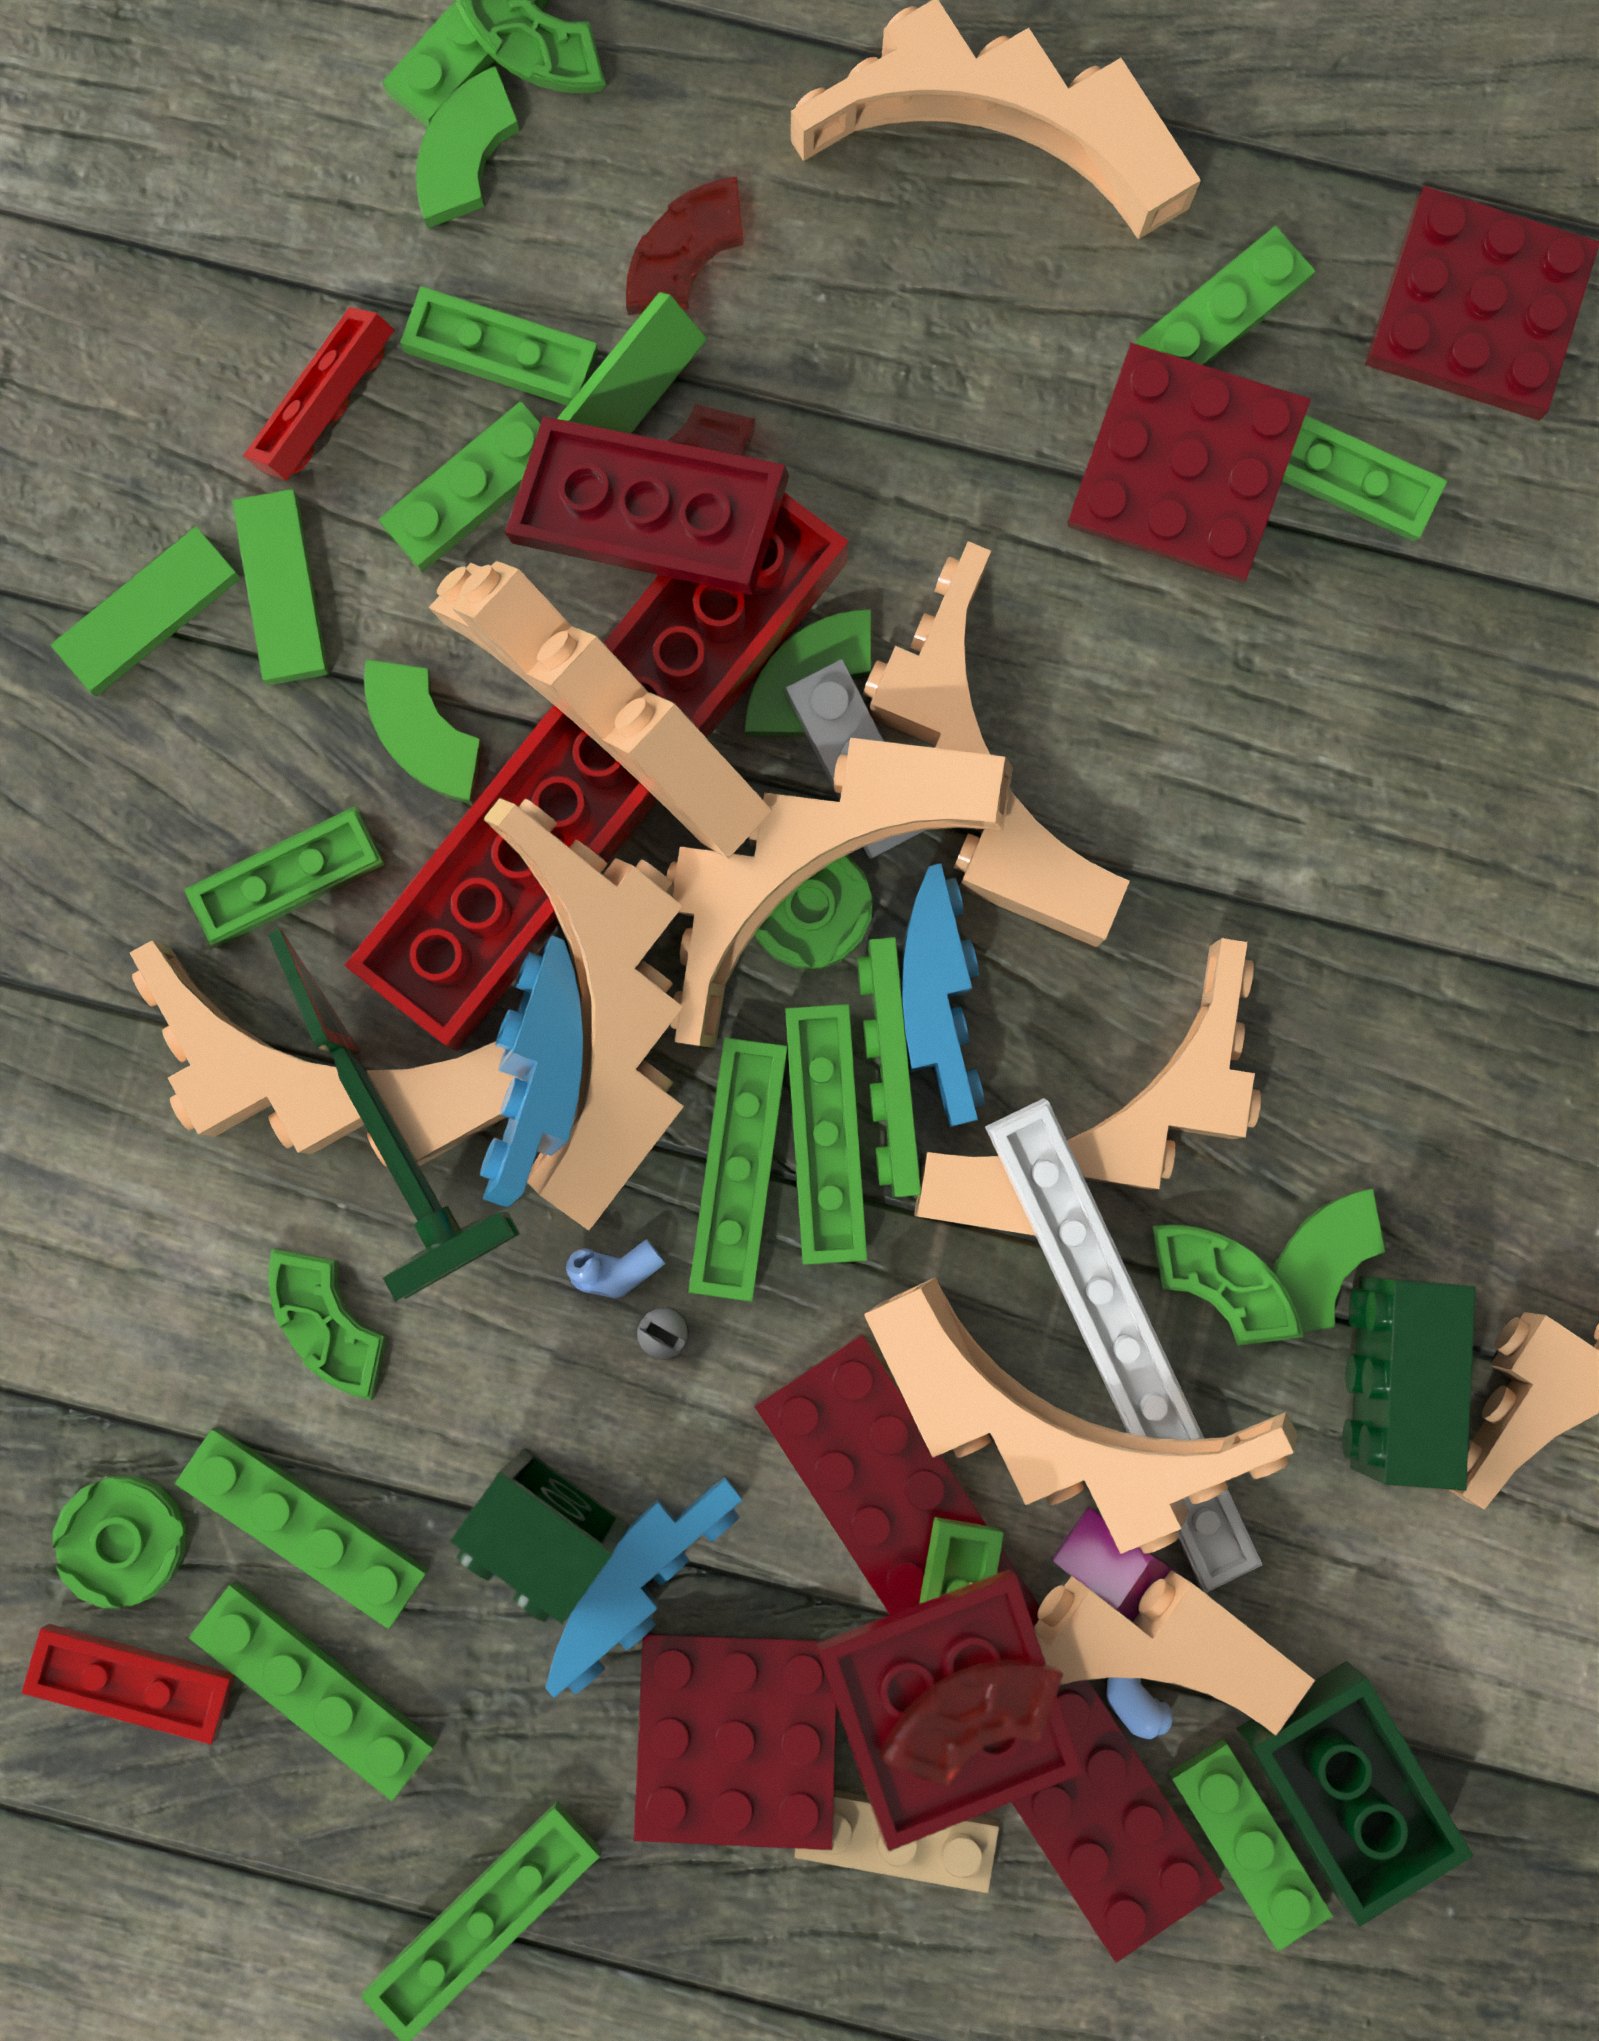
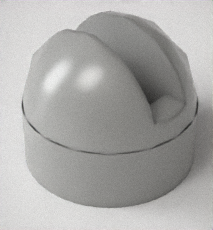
[637,1307,689,1360]

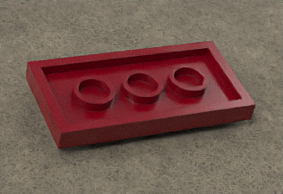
[505,416,789,595]

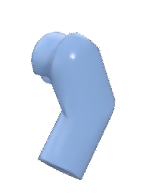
[566,1239,666,1299]
[1106,1677,1173,1739]

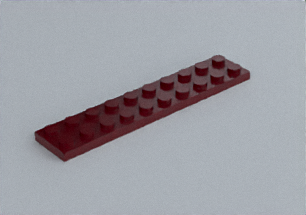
[755,1334,1225,1963]

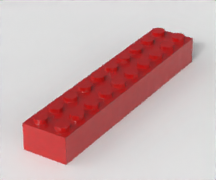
[344,492,849,1051]

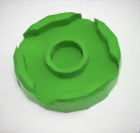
[755,855,872,969]
[52,1476,186,1608]

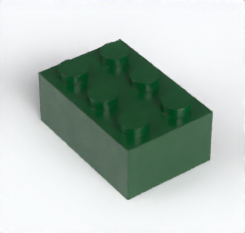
[1342,1276,1476,1491]
[450,1448,628,1625]
[1236,1661,1474,1927]

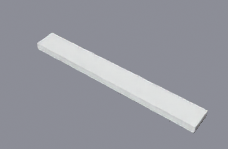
[985,1098,1263,1594]

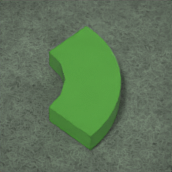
[455,0,606,93]
[416,66,520,229]
[745,609,871,737]
[364,659,483,804]
[1272,1189,1385,1332]
[1153,1224,1304,1346]
[269,1248,388,1400]

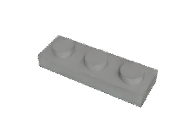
[783,659,925,859]

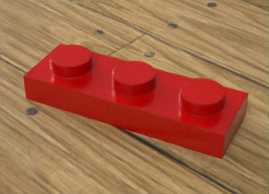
[243,307,395,481]
[21,1624,235,1745]

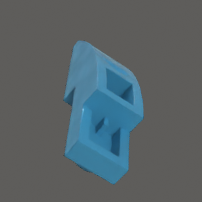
[900,864,985,1128]
[480,936,583,1208]
[545,1476,742,1698]

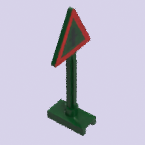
[268,928,520,1301]

